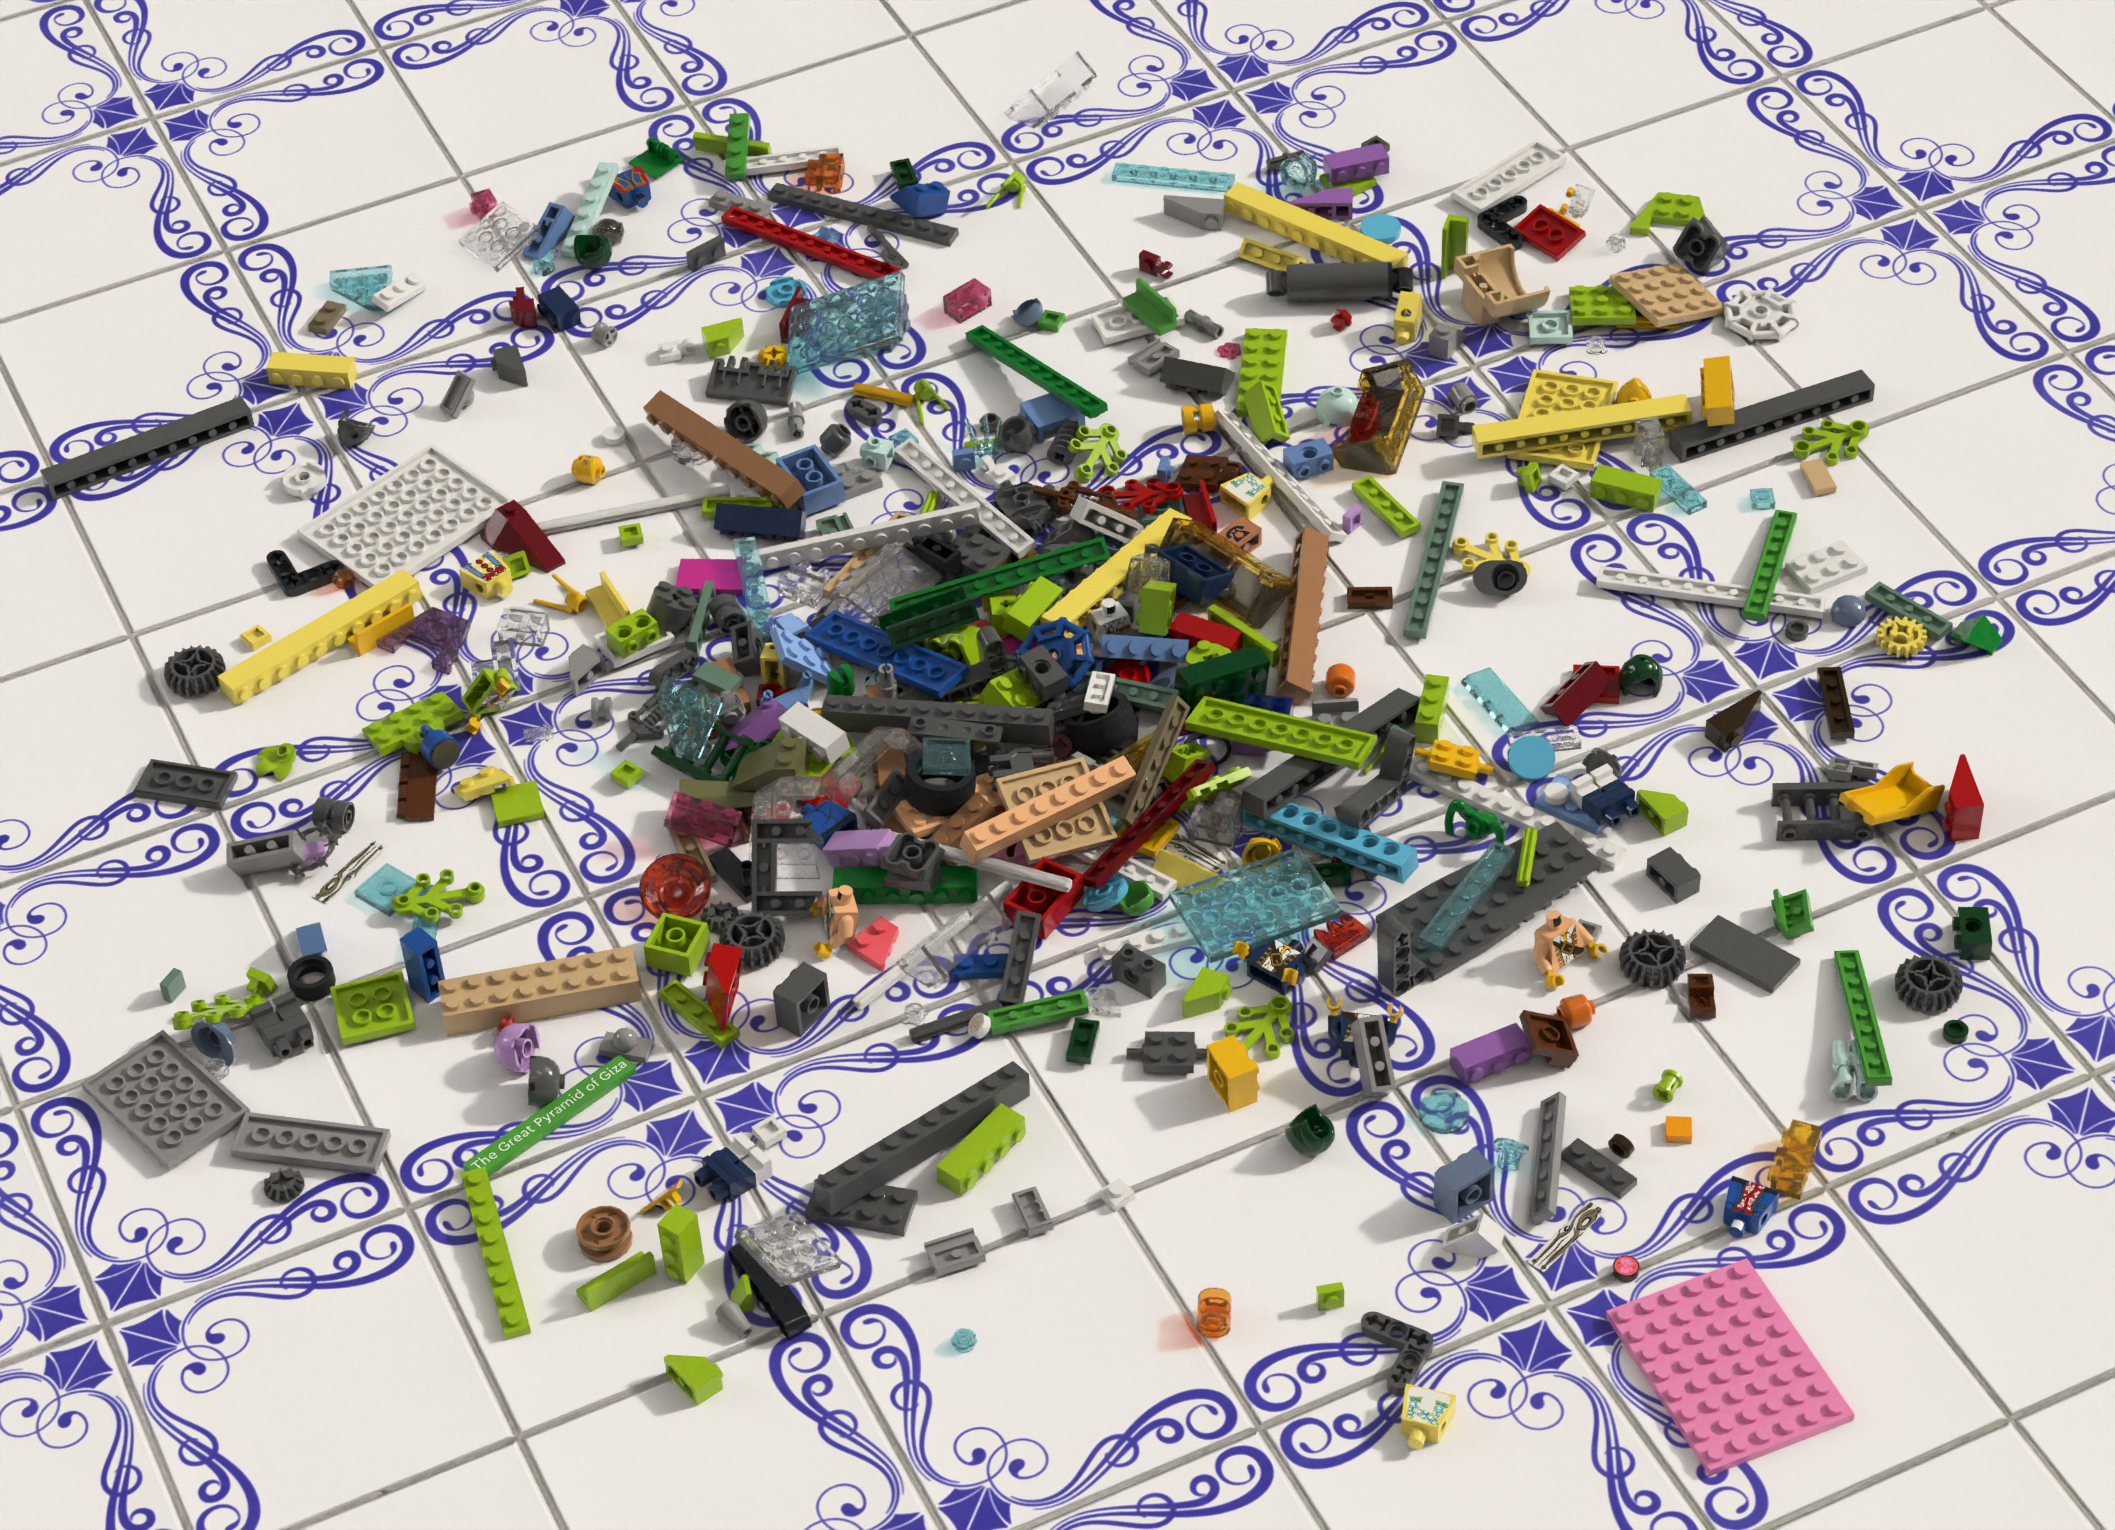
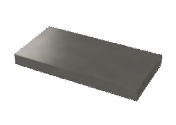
[133,759,238,810]
[1690,915,1801,994]

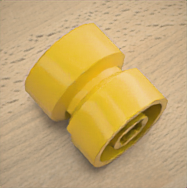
[1181,403,1215,434]

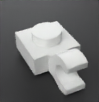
[657,338,695,364]
[980,454,1016,490]

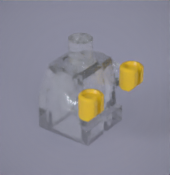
[1559,183,1595,218]

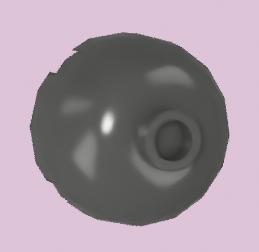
[724,399,768,444]
[528,1056,565,1106]

